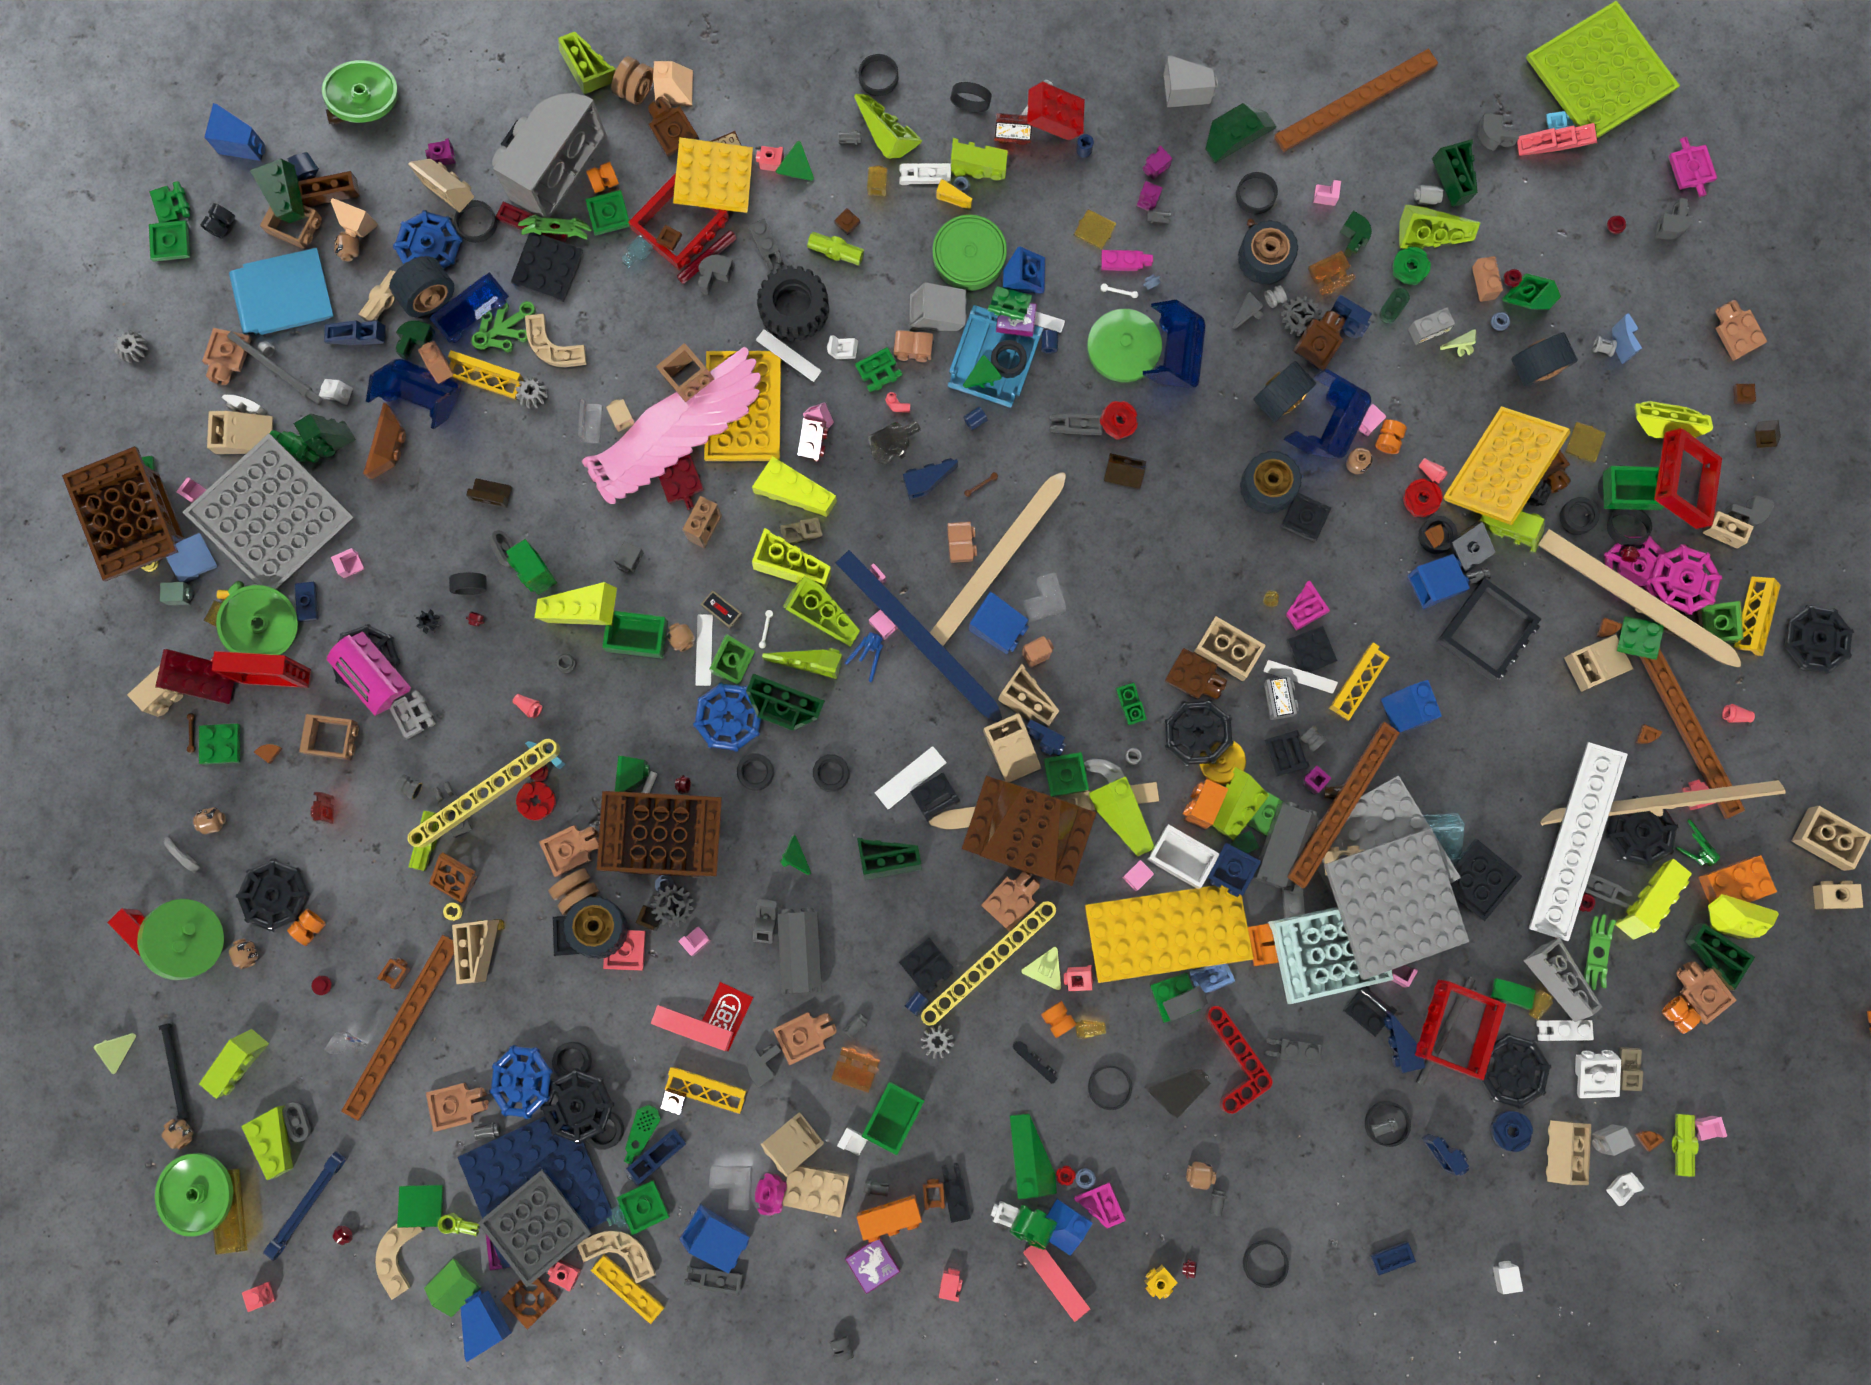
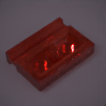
[311,792,334,824]

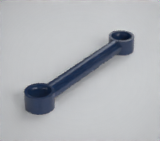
[263,1151,347,1261]

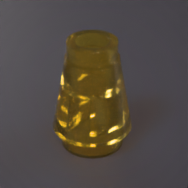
[1528,989,1554,1020]
[1076,1020,1106,1039]

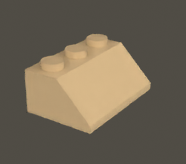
[408,159,474,213]
[1546,1120,1591,1185]

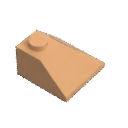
[653,61,693,106]
[331,198,378,237]

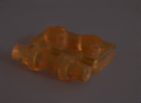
[1308,251,1356,295]
[831,1047,880,1093]

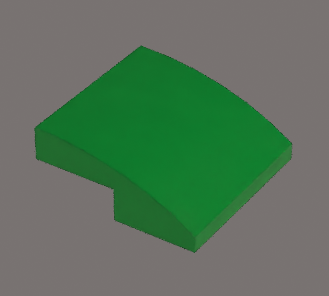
[397,1185,443,1228]

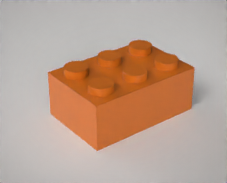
[1183,779,1228,830]
[1698,855,1777,904]
[856,1194,922,1243]

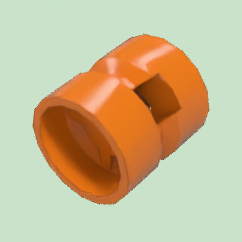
[586,161,619,194]
[1375,420,1407,454]
[287,909,326,946]
[1661,996,1702,1034]
[1040,1001,1077,1038]

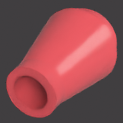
[1419,458,1448,484]
[513,694,542,718]
[1722,704,1755,723]

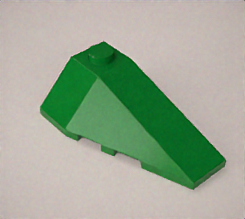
[1010,1114,1057,1199]

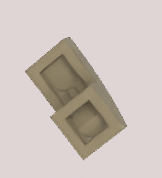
[779,518,822,544]
[1619,1047,1643,1091]

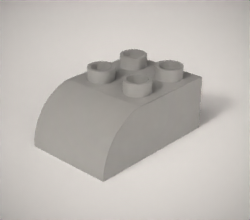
[492,93,606,218]

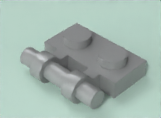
[389,690,436,739]

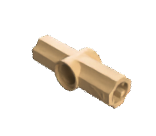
[358,270,395,322]

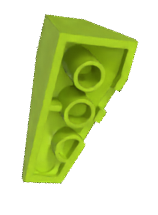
[783,576,860,647]
[1088,776,1154,857]

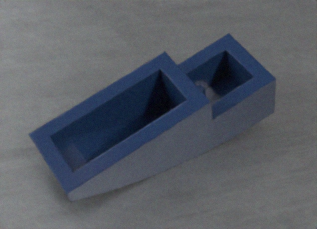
[324,320,386,345]
[625,1129,686,1186]

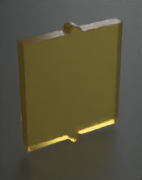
[1074,209,1116,250]
[1565,422,1606,463]

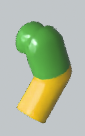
[217,581,245,599]

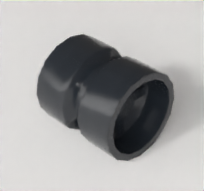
[200,203,235,239]

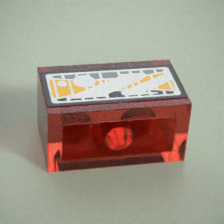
[994,113,1032,145]

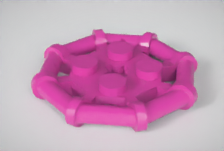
[1603,535,1668,597]
[1650,544,1722,615]

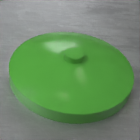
[322,60,398,123]
[1087,309,1162,382]
[216,585,298,655]
[155,1153,233,1237]

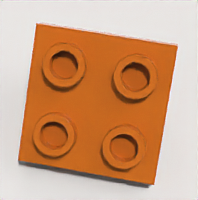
[1248,924,1279,966]

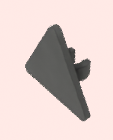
[1232,292,1264,329]

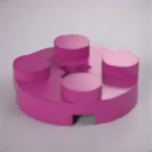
[755,1173,787,1216]

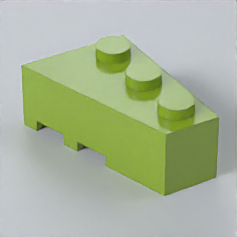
[1480,510,1545,553]
[1212,767,1269,840]

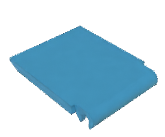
[229,248,334,335]
[948,305,1043,408]

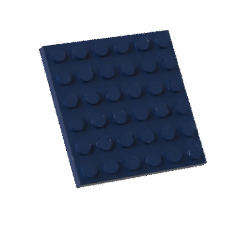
[457,1111,615,1269]

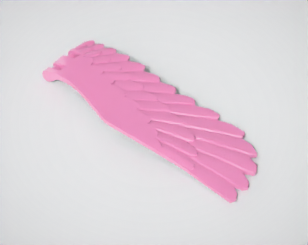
[582,347,761,504]

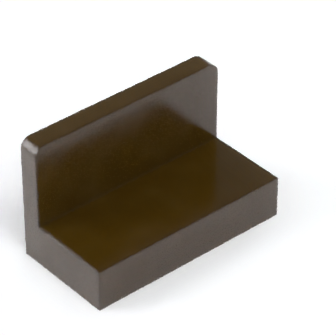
[1104,453,1146,489]
[466,478,512,508]

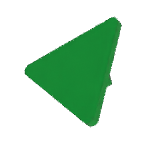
[776,141,814,181]
[963,355,1002,388]
[780,835,811,875]

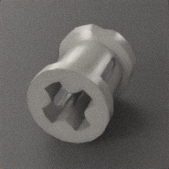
[1592,336,1617,357]

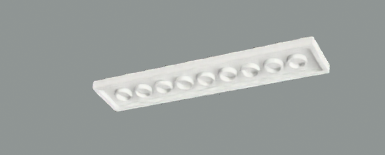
[1529,742,1628,941]

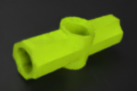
[807,231,865,266]
[408,811,439,871]
[1672,1114,1699,1177]

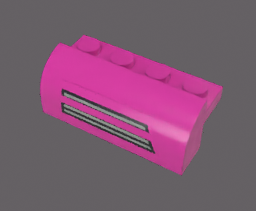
[326,632,411,716]

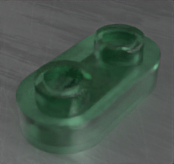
[1379,288,1410,323]

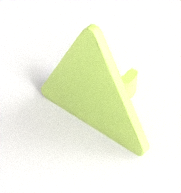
[1440,329,1477,357]
[1021,947,1061,990]
[94,1033,136,1074]

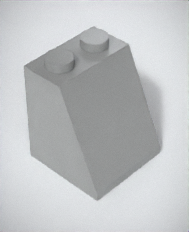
[1163,56,1218,108]
[909,283,967,331]

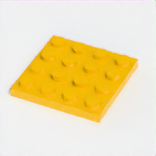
[673,137,753,213]

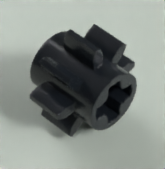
[416,609,441,634]

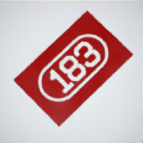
[702,982,754,1051]

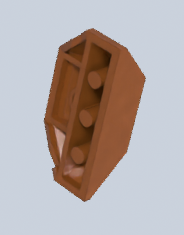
[363,403,406,479]

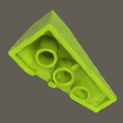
[854,94,922,159]
[1399,205,1481,249]
[762,648,843,679]

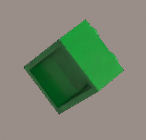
[1603,466,1666,510]
[506,539,557,595]
[602,611,668,659]
[861,1081,925,1155]

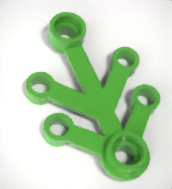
[471,300,536,352]

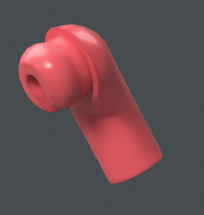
[885,392,910,413]

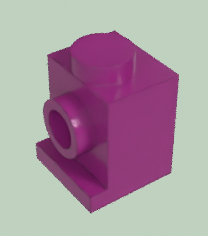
[425,138,456,165]
[1142,145,1172,179]
[1137,181,1163,211]
[1303,765,1331,795]

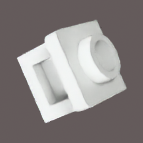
[827,335,858,359]
[319,379,353,405]
[1606,1172,1644,1206]
[991,1201,1019,1228]

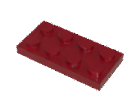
[155,649,234,704]

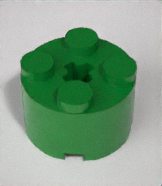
[1009,1205,1057,1250]

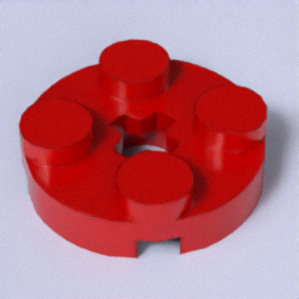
[1099,401,1138,440]
[1403,479,1443,517]
[516,782,556,821]

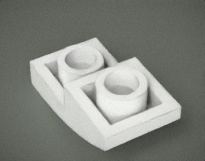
[221,395,267,415]

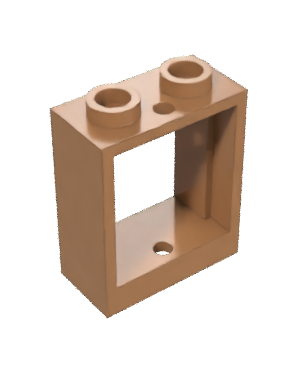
[260,205,322,250]
[656,343,714,403]
[682,496,722,548]
[299,714,359,760]

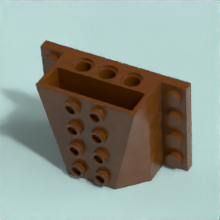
[62,446,185,582]
[962,775,1097,886]
[597,791,722,877]

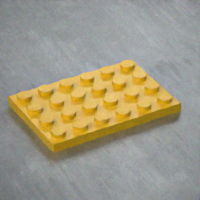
[704,351,781,461]
[1444,406,1570,525]

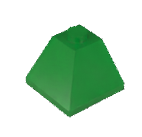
[1502,273,1561,310]
[615,756,650,792]

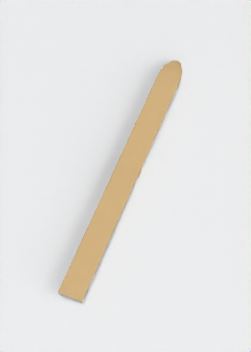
[930,473,1066,646]
[1538,529,1741,667]
[1540,780,1786,826]
[929,782,1159,829]

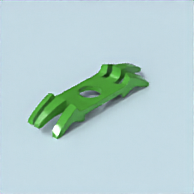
[518,214,592,239]
[1584,914,1616,990]

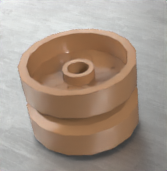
[611,56,654,105]
[548,868,600,915]

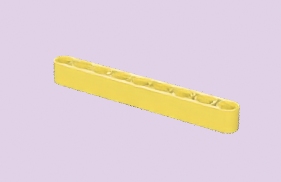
[408,739,560,848]
[921,901,1056,1026]

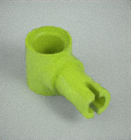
[438,1213,480,1237]

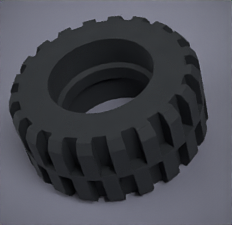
[757,265,829,341]

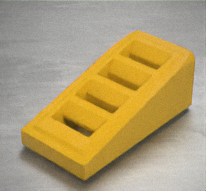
[936,179,972,210]

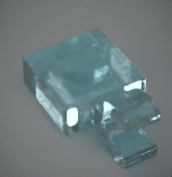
[621,235,654,268]
[606,1205,627,1228]

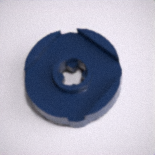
[1490,1111,1533,1152]

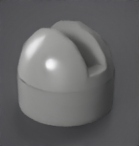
[258,341,275,358]
[1125,748,1142,765]

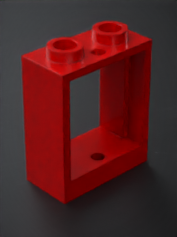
[107,908,146,956]

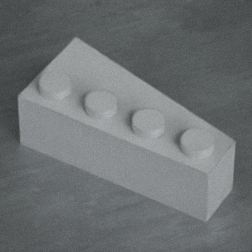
[1523,938,1602,1022]

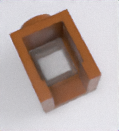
[377,957,411,989]
[923,1179,945,1210]

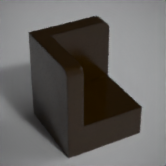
[1755,420,1781,448]
[636,905,664,931]

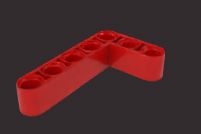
[1206,1006,1273,1114]

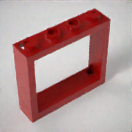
[628,173,729,271]
[1654,428,1722,529]
[211,651,311,688]
[1415,979,1506,1080]

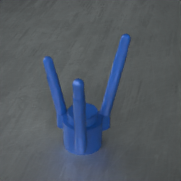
[845,632,883,682]

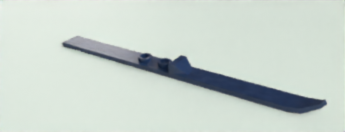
[835,550,1002,722]

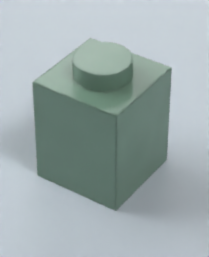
[160,582,193,605]

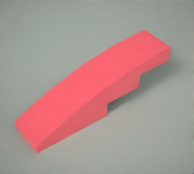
[1517,123,1597,156]
[651,1005,733,1051]
[1023,1246,1091,1322]

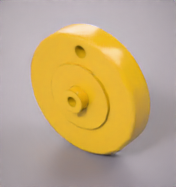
[1199,741,1246,785]

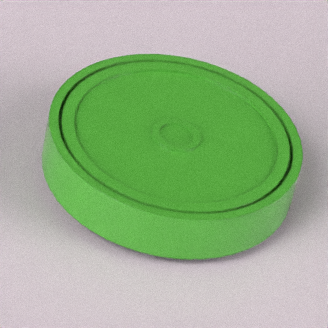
[933,215,1007,291]
[137,899,224,980]

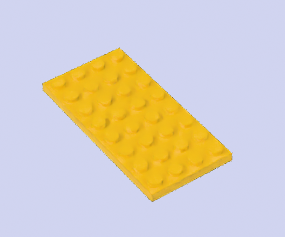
[1085,885,1254,983]

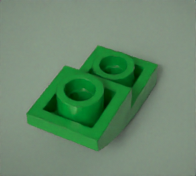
[1115,682,1147,725]
[1491,978,1536,1009]

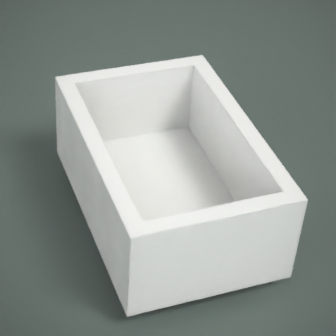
[1147,824,1220,889]

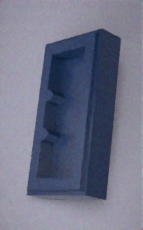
[295,581,318,622]
[1370,1241,1416,1276]

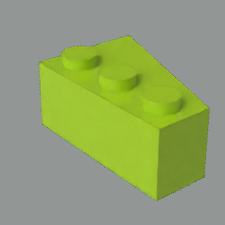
[558,31,616,94]
[951,138,1008,180]
[199,1029,269,1099]
[241,1105,293,1180]

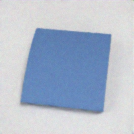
[1612,313,1642,364]
[166,533,217,583]
[1187,964,1235,994]

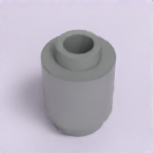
[1414,185,1443,205]

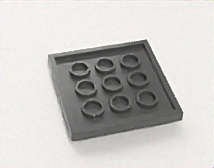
[478,1169,592,1287]

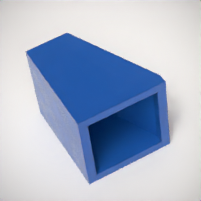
[204,103,266,161]
[1408,554,1470,609]
[969,592,1029,655]
[1381,680,1442,733]
[679,1204,750,1273]
[461,1290,512,1362]

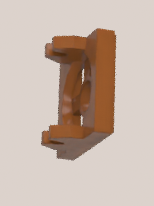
[429,852,477,903]
[500,1278,559,1330]

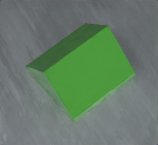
[1701,601,1744,644]
[709,635,755,685]
[424,1258,481,1317]

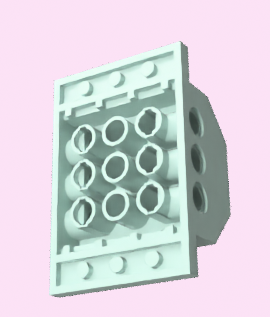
[1268,907,1394,1004]

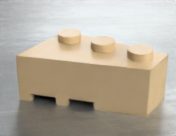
[998,664,1059,728]
[452,920,499,984]

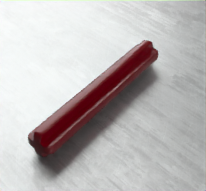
[677,230,736,284]

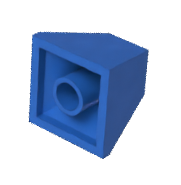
[1003,246,1045,293]
[1046,1199,1093,1256]

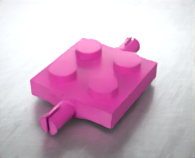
[1668,137,1717,197]

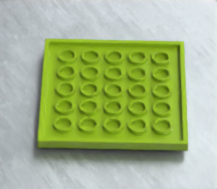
[1526,0,1680,138]

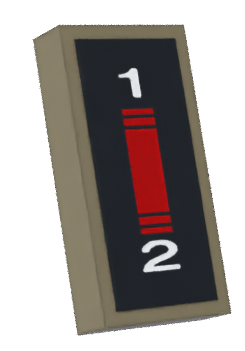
[700,590,742,629]

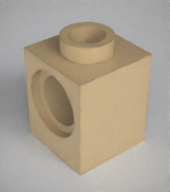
[606,399,634,432]

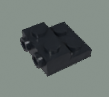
[899,938,954,993]

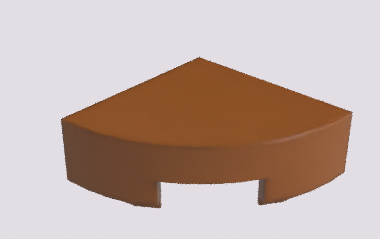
[1424,524,1444,548]
[1597,618,1623,637]
[1635,724,1662,744]
[254,744,283,764]
[1635,1131,1665,1152]

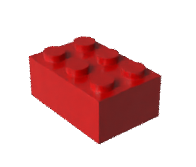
[1027,81,1085,141]

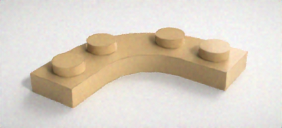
[525,314,587,367]
[375,1224,424,1300]
[577,1230,656,1283]

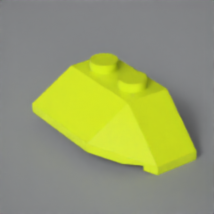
[1634,401,1713,438]
[1708,894,1779,939]

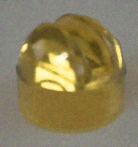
[1263,590,1279,607]

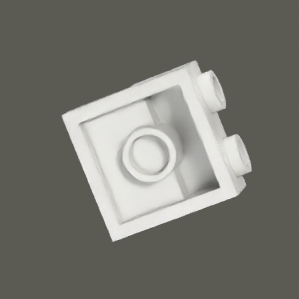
[1575,1050,1621,1098]

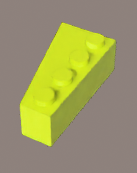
[752,456,837,517]
[752,528,831,591]
[535,582,617,625]
[1615,859,1692,940]

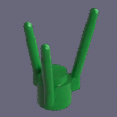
[1676,819,1720,867]

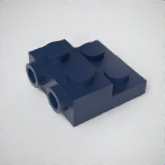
[1331,295,1372,339]
[1026,719,1066,756]
[1208,843,1261,897]
[1422,1134,1469,1176]

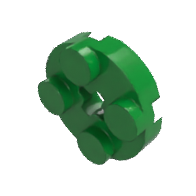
[1392,247,1431,285]

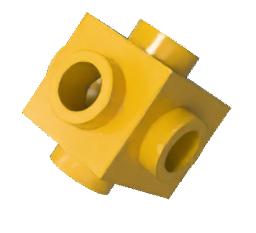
[1144,1265,1178,1299]

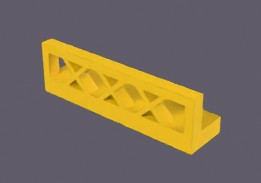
[448,350,524,400]
[1734,576,1781,656]
[1329,642,1390,721]
[665,1067,748,1114]

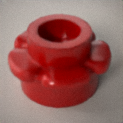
[1056,1165,1076,1186]

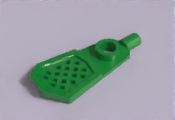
[624,1105,661,1165]

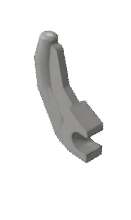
[1084,759,1125,783]
[164,837,200,873]

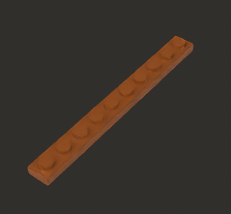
[1274,48,1438,152]
[1639,648,1745,819]
[1287,722,1400,889]
[341,935,454,1121]

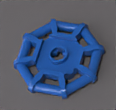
[393,210,463,269]
[693,682,761,752]
[489,1045,553,1119]

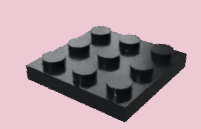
[511,232,583,302]
[1450,838,1522,921]

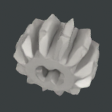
[113,330,148,363]
[516,376,548,409]
[921,1025,954,1059]

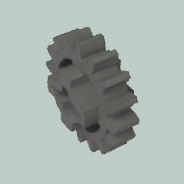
[1281,296,1322,337]
[650,884,694,928]

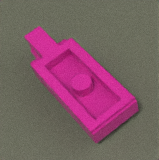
[1101,250,1153,271]

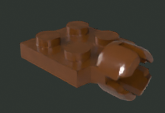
[648,97,699,157]
[1293,311,1345,371]
[1541,450,1571,493]
[1165,648,1227,700]

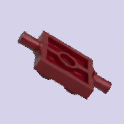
[658,455,704,510]

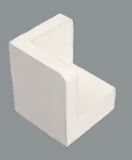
[837,1127,867,1156]

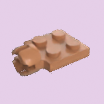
[1715,300,1767,361]
[202,328,252,385]
[539,825,599,877]
[981,871,1040,932]
[1676,961,1737,1025]
[773,1012,836,1066]
[426,1083,489,1132]

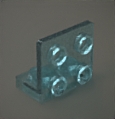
[1423,814,1465,859]

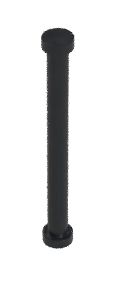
[158,1023,189,1120]

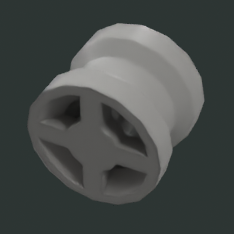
[1264,285,1287,308]

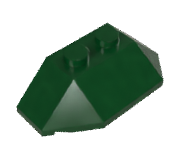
[1205,103,1277,163]
[746,674,825,731]

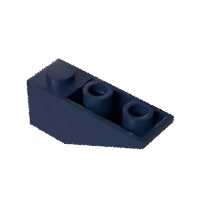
[903,458,958,500]
[1384,1010,1425,1073]

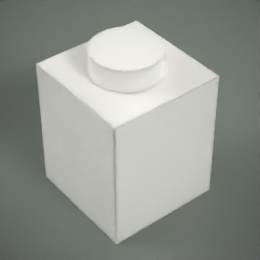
[1493,1261,1523,1294]

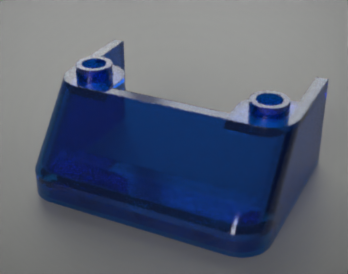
[429,272,509,343]
[1142,299,1206,388]
[366,359,462,429]
[1284,368,1371,459]

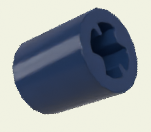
[1076,134,1094,158]
[1041,330,1058,353]
[963,407,988,430]
[904,991,930,1017]

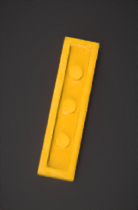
[590,1254,665,1324]

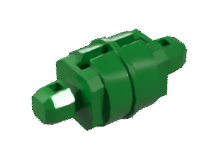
[270,430,320,463]

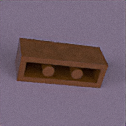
[298,171,360,207]

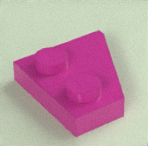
[1286,581,1330,631]
[1074,1182,1126,1229]

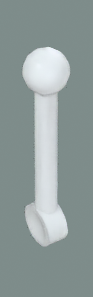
[1101,284,1139,298]
[759,610,773,648]

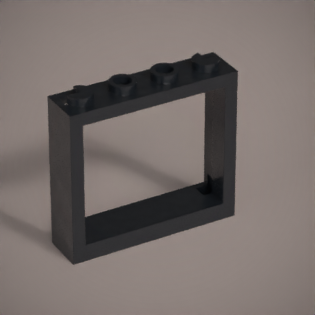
[1437,578,1542,682]

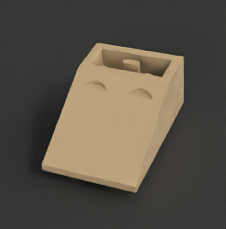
[207,411,273,454]
[1564,635,1633,692]
[983,713,1042,783]
[760,1112,824,1177]

